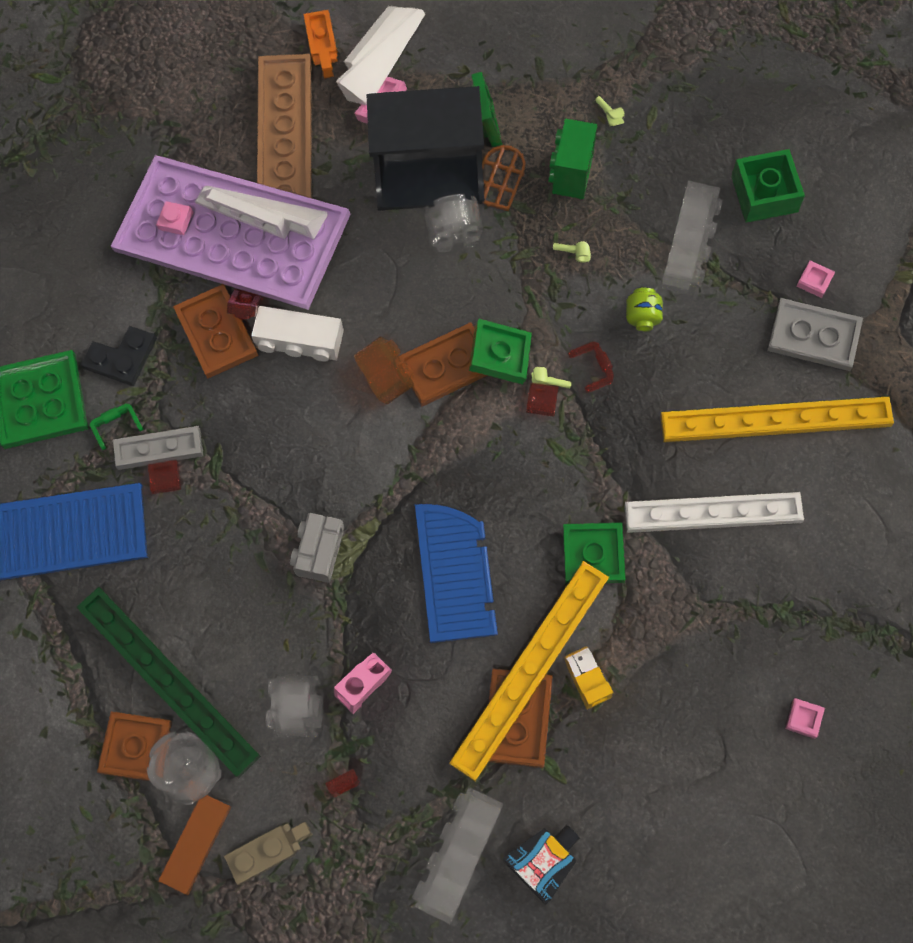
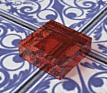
[526,383,558,417]
[148,460,181,494]
[325,769,361,797]

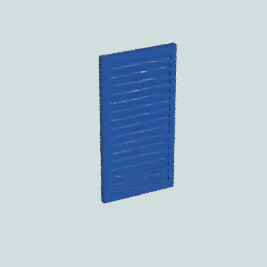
[0,483,148,580]

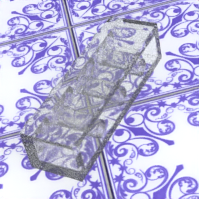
[661,181,723,295]
[412,787,503,925]

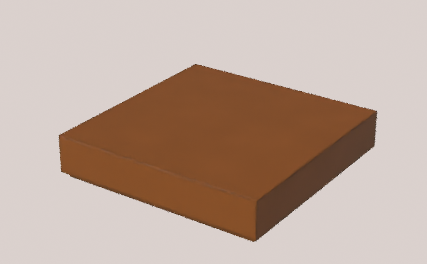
[97,711,172,783]

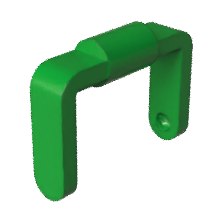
[90,404,144,451]

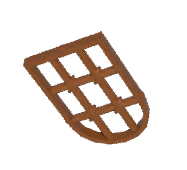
[482,145,526,212]

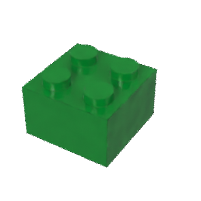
[548,118,597,199]
[731,149,805,223]

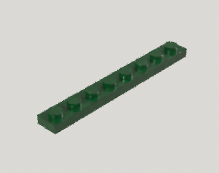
[77,587,261,779]

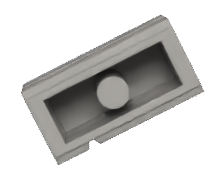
[290,513,345,583]

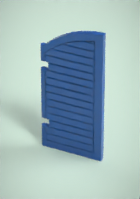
[415,504,498,643]

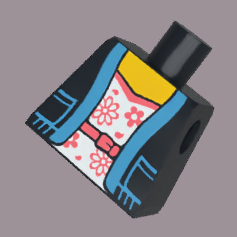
[503,825,580,905]

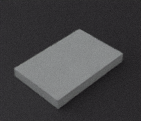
[767,298,863,371]

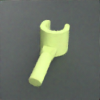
[595,96,624,126]
[553,241,591,263]
[531,367,571,389]

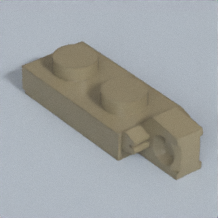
[224,822,313,885]

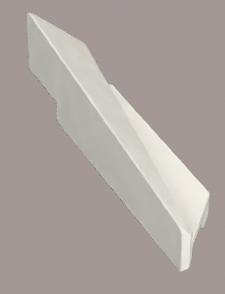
[336,6,425,105]
[195,186,328,239]

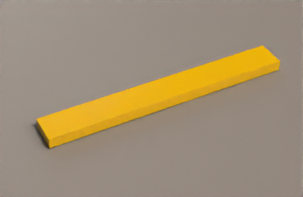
[660,397,894,442]
[449,561,609,782]

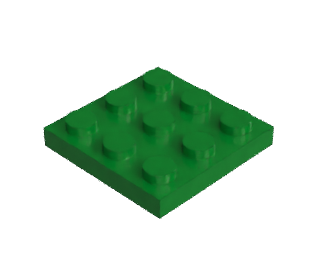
[0,350,88,449]

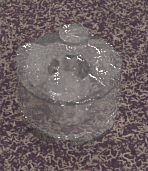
[424,194,484,253]
[266,675,323,738]
[147,732,221,805]

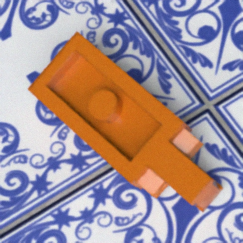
[303,9,338,78]

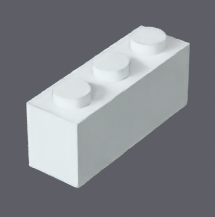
[251,306,344,362]

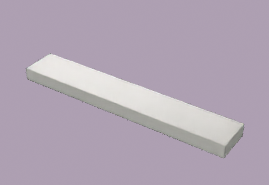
[624,492,804,533]

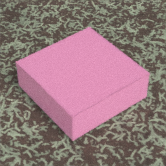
[797,261,835,298]
[785,698,825,739]

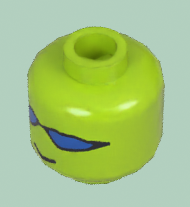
[626,288,663,331]

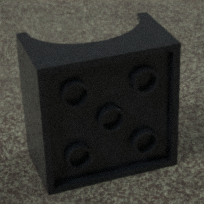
[366,86,485,211]

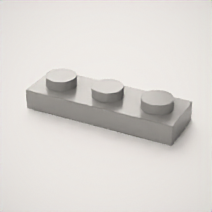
[113,426,203,470]

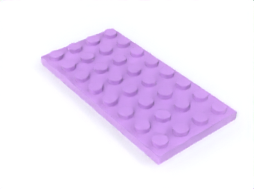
[111,155,351,310]

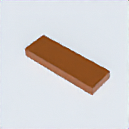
[158,793,231,895]

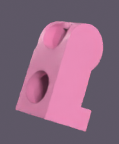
[334,653,392,714]

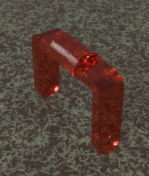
[568,342,614,393]

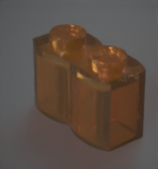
[354,336,414,405]

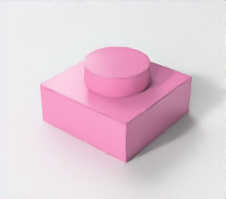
[156,201,193,235]

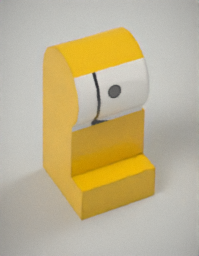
[564,646,614,710]

